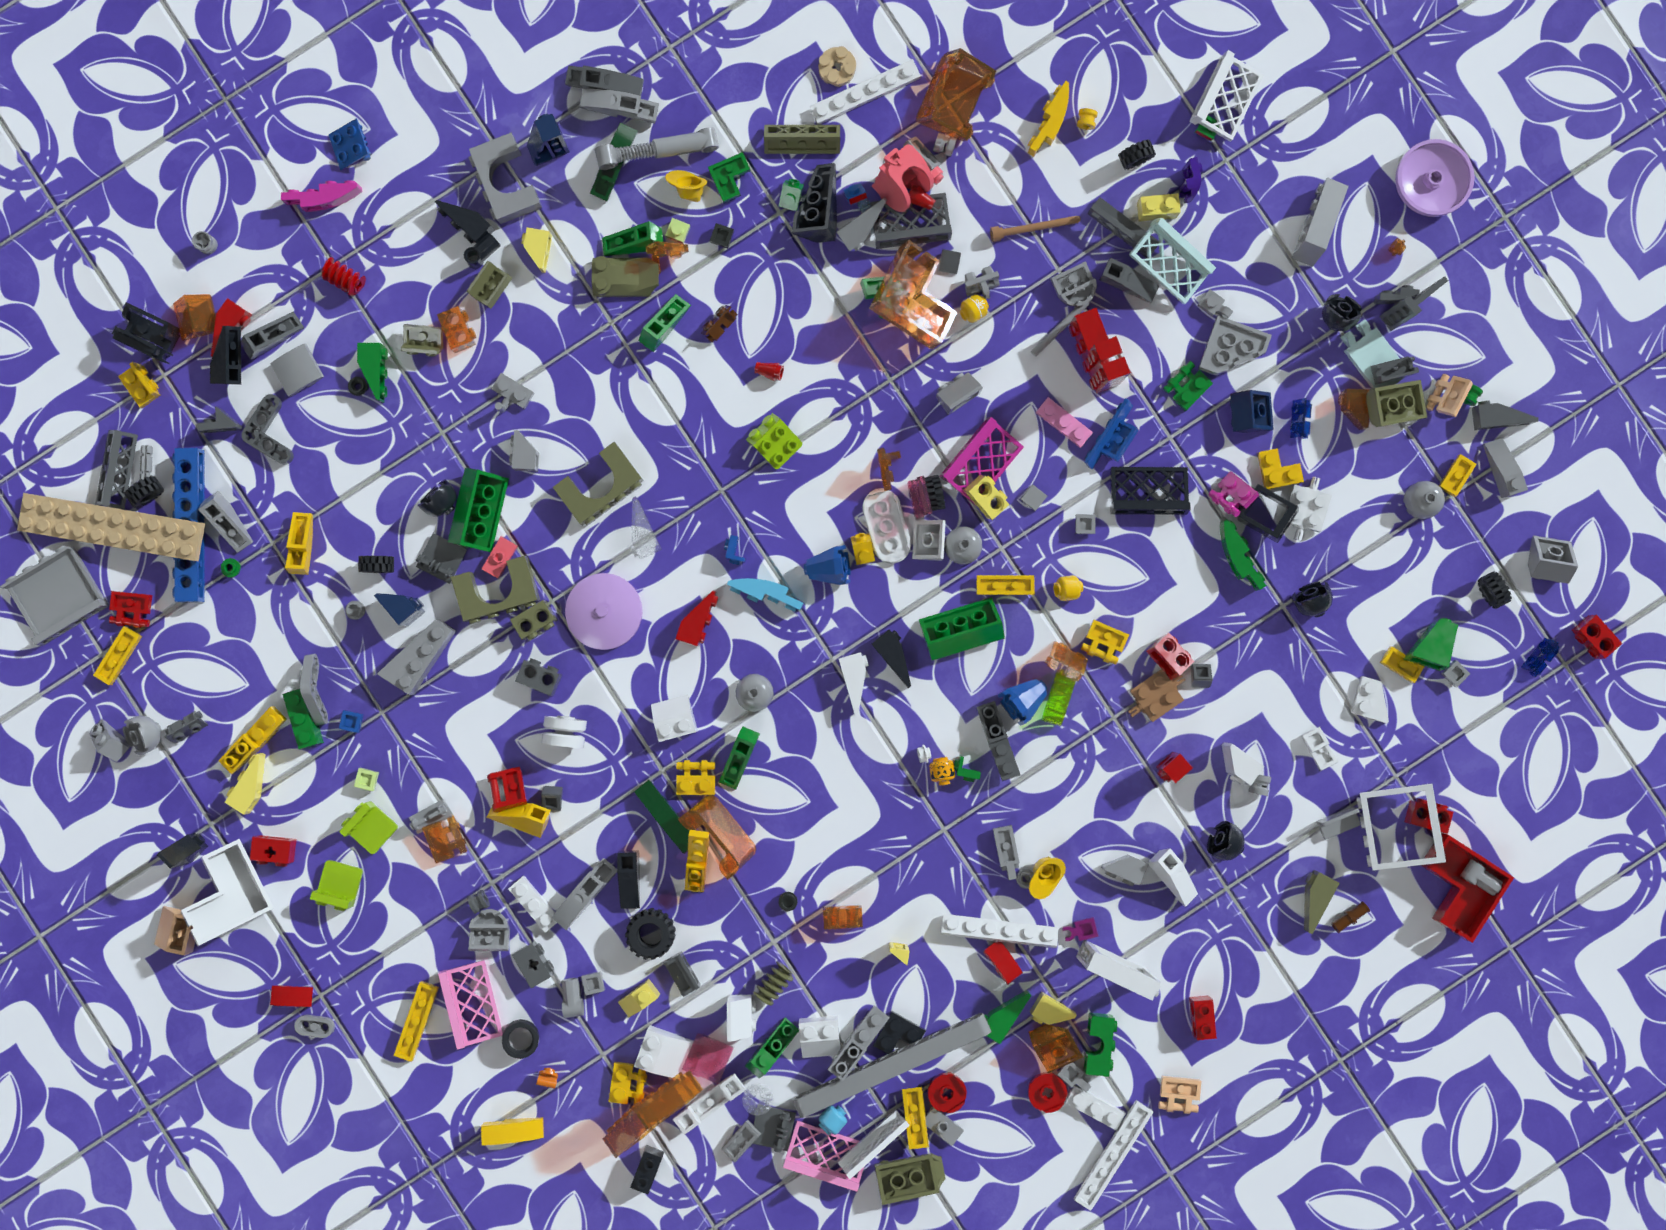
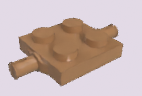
[1128,669,1186,722]

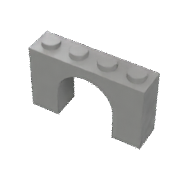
[468,132,542,224]

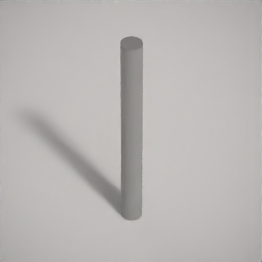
[1031,302,1090,357]

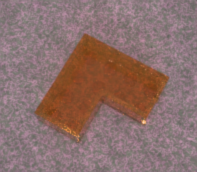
[869,240,956,350]
[602,1070,703,1158]

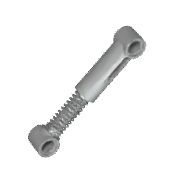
[594,127,719,170]

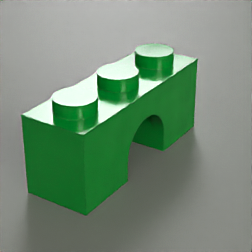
[282,689,324,749]
[1083,1012,1117,1077]

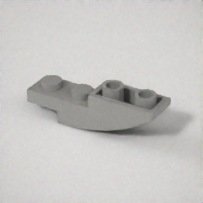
[579,89,659,124]
[552,858,617,931]
[828,1005,890,1081]

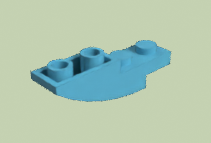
[727,578,803,612]

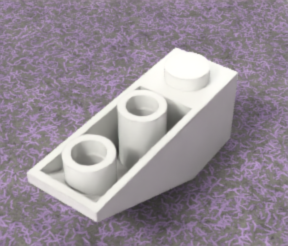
[1148,848,1198,907]

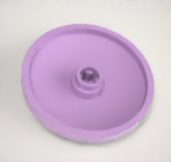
[1395,139,1474,217]
[565,573,643,650]

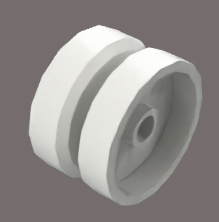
[541,716,587,748]

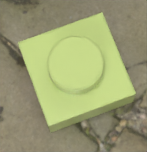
[665,218,690,244]
[354,768,379,791]

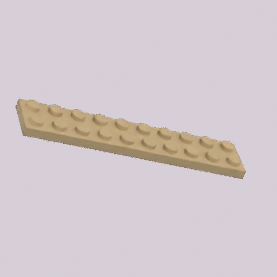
[17,493,205,561]

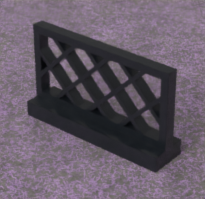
[1110,467,1191,515]

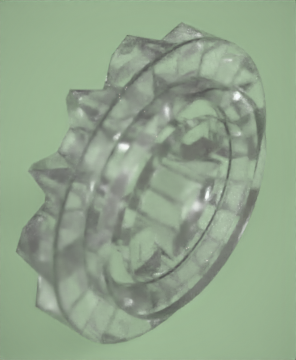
[742,1083,773,1116]

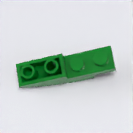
[1220,519,1267,591]

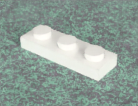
[508,876,557,933]
[1065,1085,1126,1131]

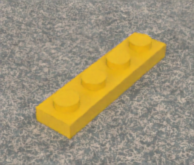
[394,981,439,1062]

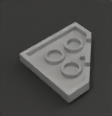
[1198,315,1272,376]

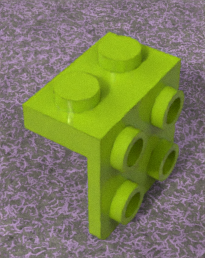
[746,413,802,469]
[339,801,398,854]
[310,860,363,911]

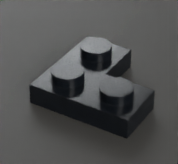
[873,1011,926,1054]

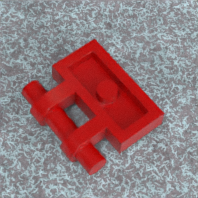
[109,591,153,628]

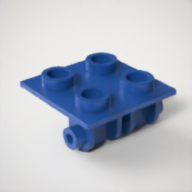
[328,118,372,170]

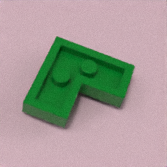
[708,152,751,203]

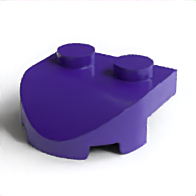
[1178,157,1203,203]

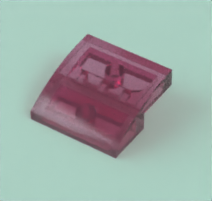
[907,476,932,520]
[682,1033,734,1084]

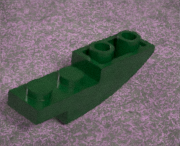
[590,122,638,202]

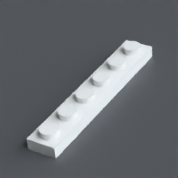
[810,59,921,125]
[941,914,1058,948]
[1074,1100,1153,1211]

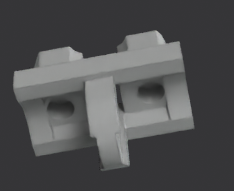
[965,266,1000,299]

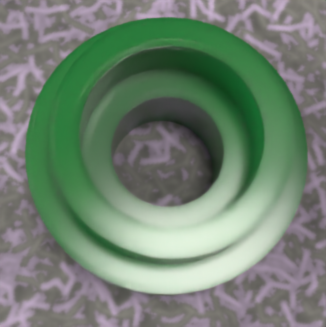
[221,558,241,578]

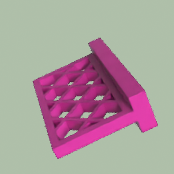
[939,417,1024,506]

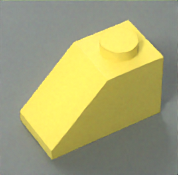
[521,227,552,273]
[618,979,660,1018]
[1030,991,1077,1025]

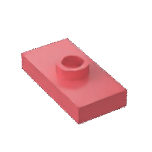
[482,536,518,579]

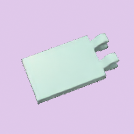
[1340,320,1405,388]

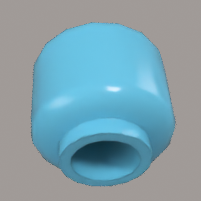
[819,1105,847,1135]

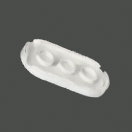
[862,488,911,564]

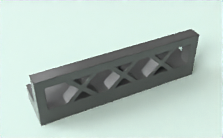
[1088,197,1159,258]
[95,430,138,510]

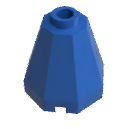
[804,545,851,585]
[998,679,1047,726]

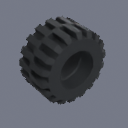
[625,908,676,960]

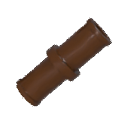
[1331,901,1370,933]

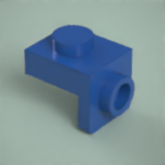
[724,535,746,565]

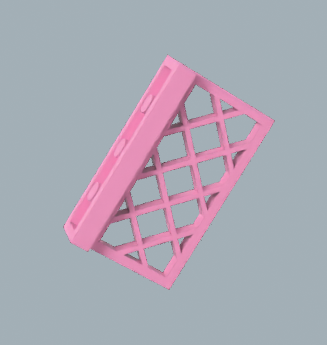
[438,960,503,1050]
[783,1120,864,1192]

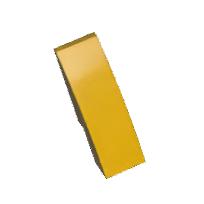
[285,512,313,575]
[481,1117,544,1146]

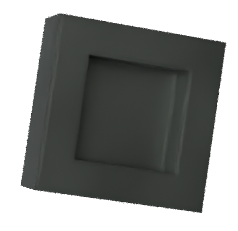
[710,223,734,249]

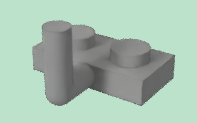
[491,373,535,413]

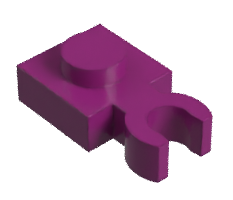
[1062,917,1099,941]

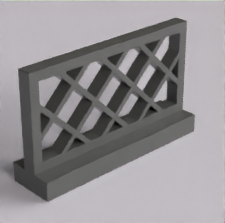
[870,193,952,249]
[1379,276,1449,331]

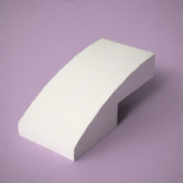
[1302,727,1338,772]

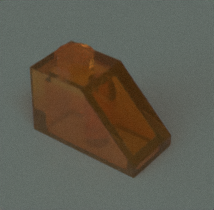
[1338,389,1369,430]

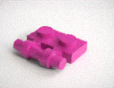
[1208,471,1259,517]

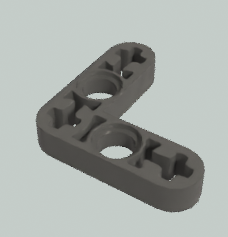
[242,394,294,464]

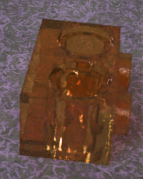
[437,306,477,353]
[823,905,863,929]

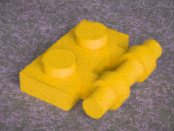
[1080,620,1129,665]
[676,760,715,795]
[608,1062,647,1107]

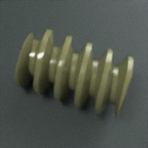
[753,961,794,1006]

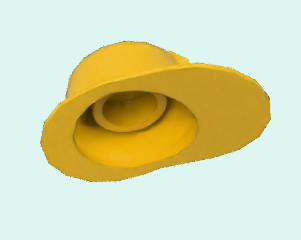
[665,170,707,202]
[1029,856,1066,899]

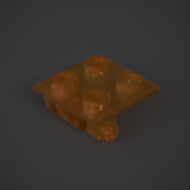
[1045,641,1088,682]

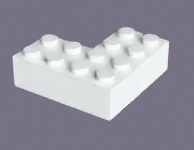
[181,839,274,946]

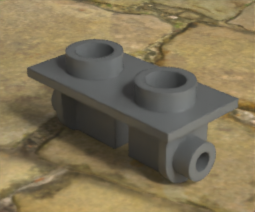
[164,711,208,743]

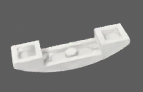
[673,1073,746,1135]

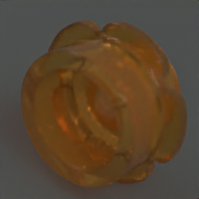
[1388,238,1406,256]

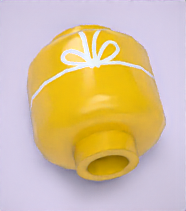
[960,294,989,323]

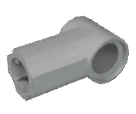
[1460,859,1503,896]
[561,978,584,1018]

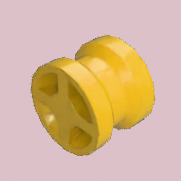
[1077,108,1098,130]

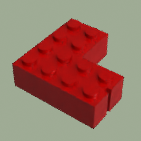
[1069,308,1131,394]
[1421,833,1514,943]

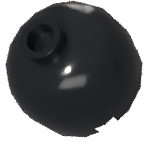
[1322,294,1363,332]
[418,479,456,517]
[1292,581,1333,617]
[1207,821,1245,861]

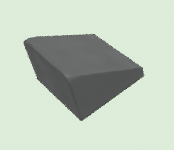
[938,249,961,274]
[1191,664,1213,688]
[541,786,563,811]

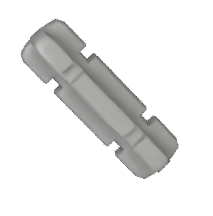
[140,445,153,480]

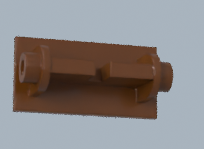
[701,305,738,343]

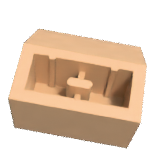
[154,906,195,956]

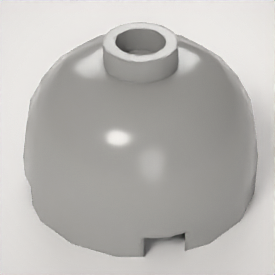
[1403,481,1445,519]
[944,526,983,565]
[735,674,774,712]
[123,716,162,756]

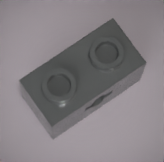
[512,941,554,988]

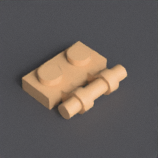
[1426,374,1473,417]
[1158,1076,1201,1114]

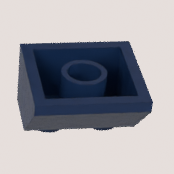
[1230,390,1274,433]
[374,593,425,626]

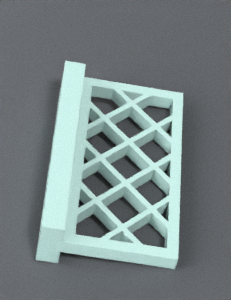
[1129,218,1216,304]

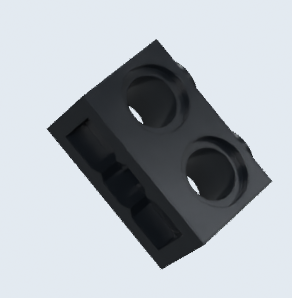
[630,1145,664,1195]

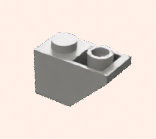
[509,430,539,472]
[89,719,129,762]
[1101,854,1149,886]

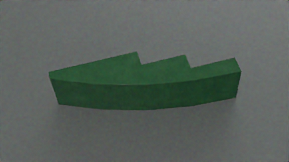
[634,780,690,854]

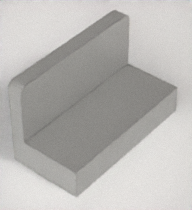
[1316,807,1361,839]

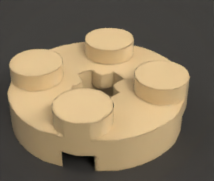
[818,46,856,87]

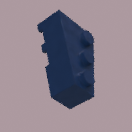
[527,114,570,166]

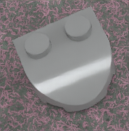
[1050,261,1097,306]
[468,909,510,951]

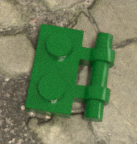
[1163,361,1213,411]

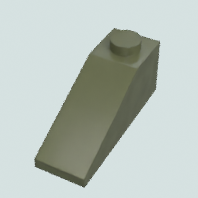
[1304,870,1340,934]

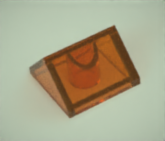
[173,294,216,341]

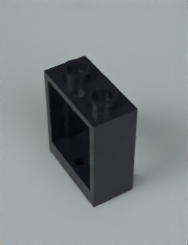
[1237,484,1299,543]

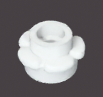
[917,745,932,763]

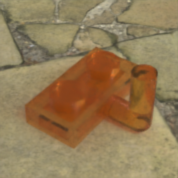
[646,241,689,274]
[877,448,901,491]

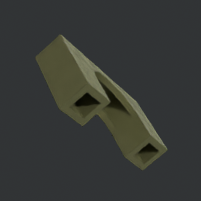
[553,442,644,526]
[451,556,541,624]

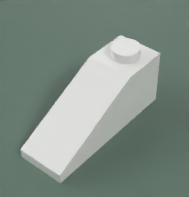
[839,652,869,714]

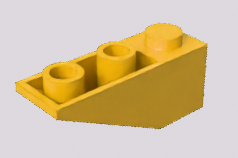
[486,803,551,838]

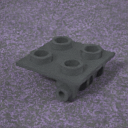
[416,533,467,584]
[753,1104,796,1153]

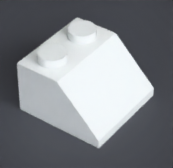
[651,694,698,742]
[1222,742,1264,786]
[727,995,756,1042]
[799,1015,840,1058]

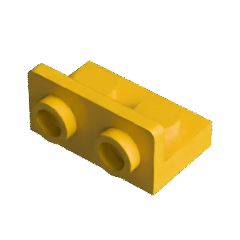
[118,362,161,408]

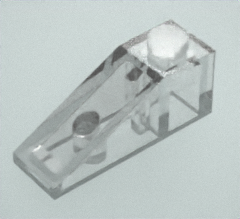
[630,496,662,559]

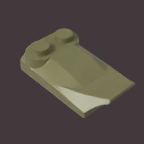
[592,256,659,297]
[1366,380,1427,427]
[874,1153,946,1205]

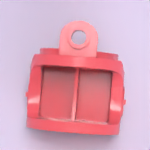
[872,144,944,212]

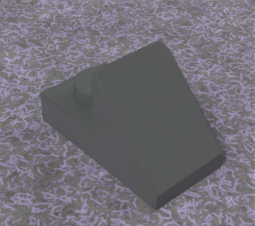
[197,407,242,433]

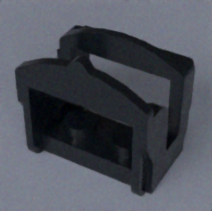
[112,302,180,364]

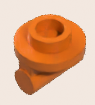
[536,1068,558,1089]

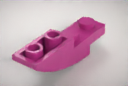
[281,180,362,212]

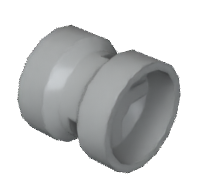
[933,133,957,157]
[192,231,218,254]
[1248,775,1272,796]

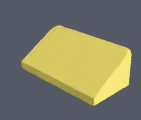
[889,942,910,965]

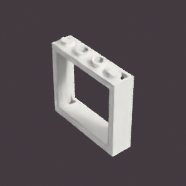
[1357,784,1446,871]
[1076,940,1161,1001]

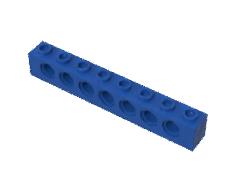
[172,448,205,602]

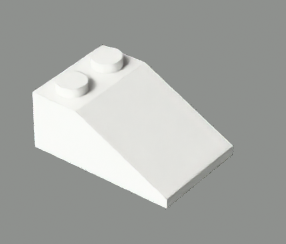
[634,1025,704,1082]

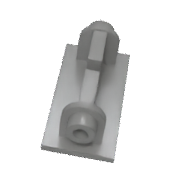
[409,799,452,834]

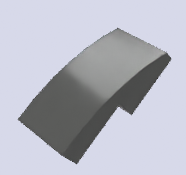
[1374,285,1420,304]

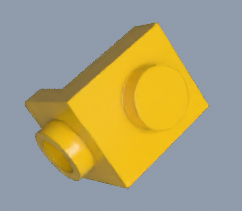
[851,533,875,565]

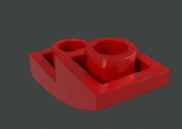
[984,941,1023,985]
[270,985,313,1007]

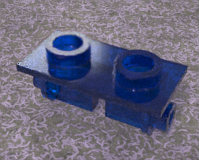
[1290,398,1312,439]
[1521,638,1560,677]

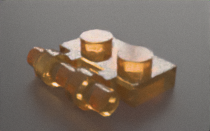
[422,815,467,863]

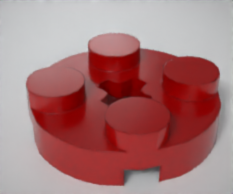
[928,1072,967,1113]
[1028,1072,1067,1113]

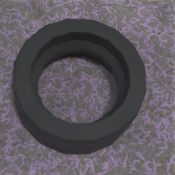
[502,1019,539,1059]

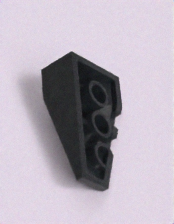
[792,163,837,243]

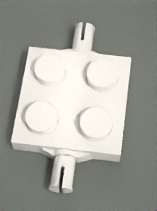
[1285,477,1332,541]

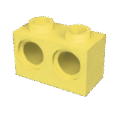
[964,475,1009,520]

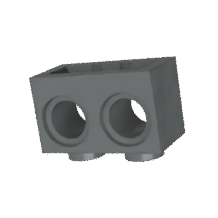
[515,658,562,696]

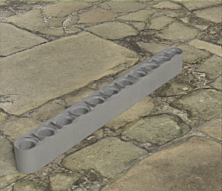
[792,1013,991,1118]

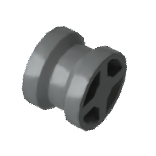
[467,890,490,914]

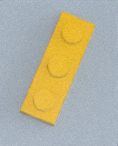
[976,575,1034,595]
[93,626,142,685]
[902,1087,929,1149]

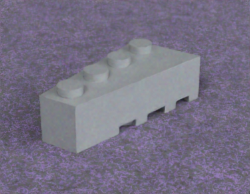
[1292,177,1348,267]
[377,620,456,695]

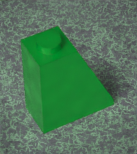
[1404,618,1458,671]

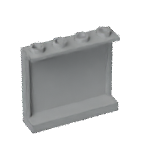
[0,546,109,646]

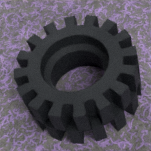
[1118,139,1156,170]
[923,475,946,512]
[124,476,164,508]
[358,556,394,573]
[1478,571,1512,609]

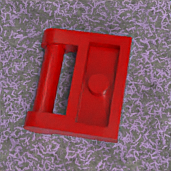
[487,766,527,813]

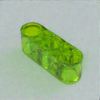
[1042,668,1077,726]

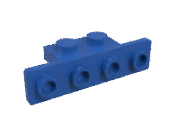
[1085,398,1139,469]

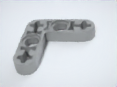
[300,654,328,726]

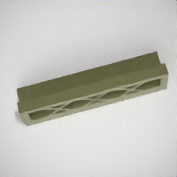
[764,125,840,154]

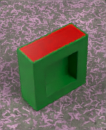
[1195,115,1219,141]

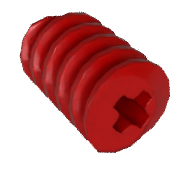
[321,257,366,296]

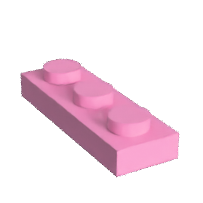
[1036,397,1093,448]

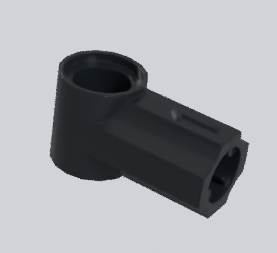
[463,233,501,269]

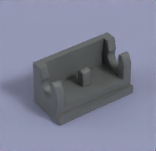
[1370,356,1419,385]
[663,951,701,997]

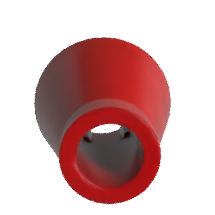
[909,185,936,210]
[754,362,784,381]

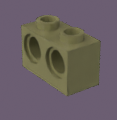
[510,600,558,641]

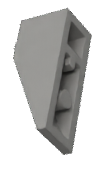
[837,197,887,251]
[1483,438,1528,498]
[198,491,253,553]

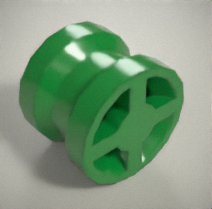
[1463,384,1483,406]

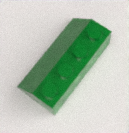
[448,468,509,552]
[919,597,1005,660]

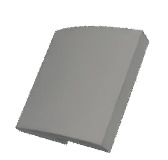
[270,344,324,397]

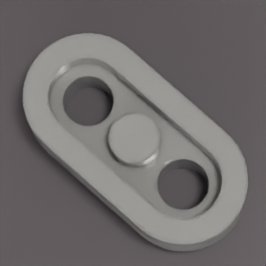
[294,1014,335,1038]

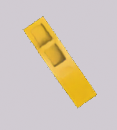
[1028,81,1069,157]
[218,706,287,774]
[685,830,710,893]

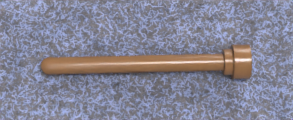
[990,216,1081,242]

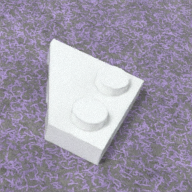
[1350,676,1389,724]

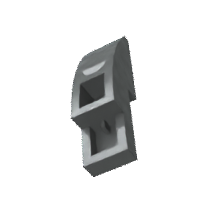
[565,65,644,96]
[976,701,1021,782]

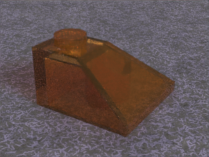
[1028,1024,1083,1073]

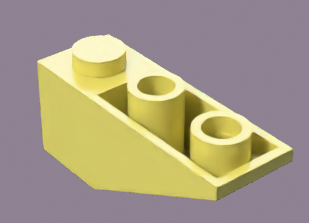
[225,753,266,815]

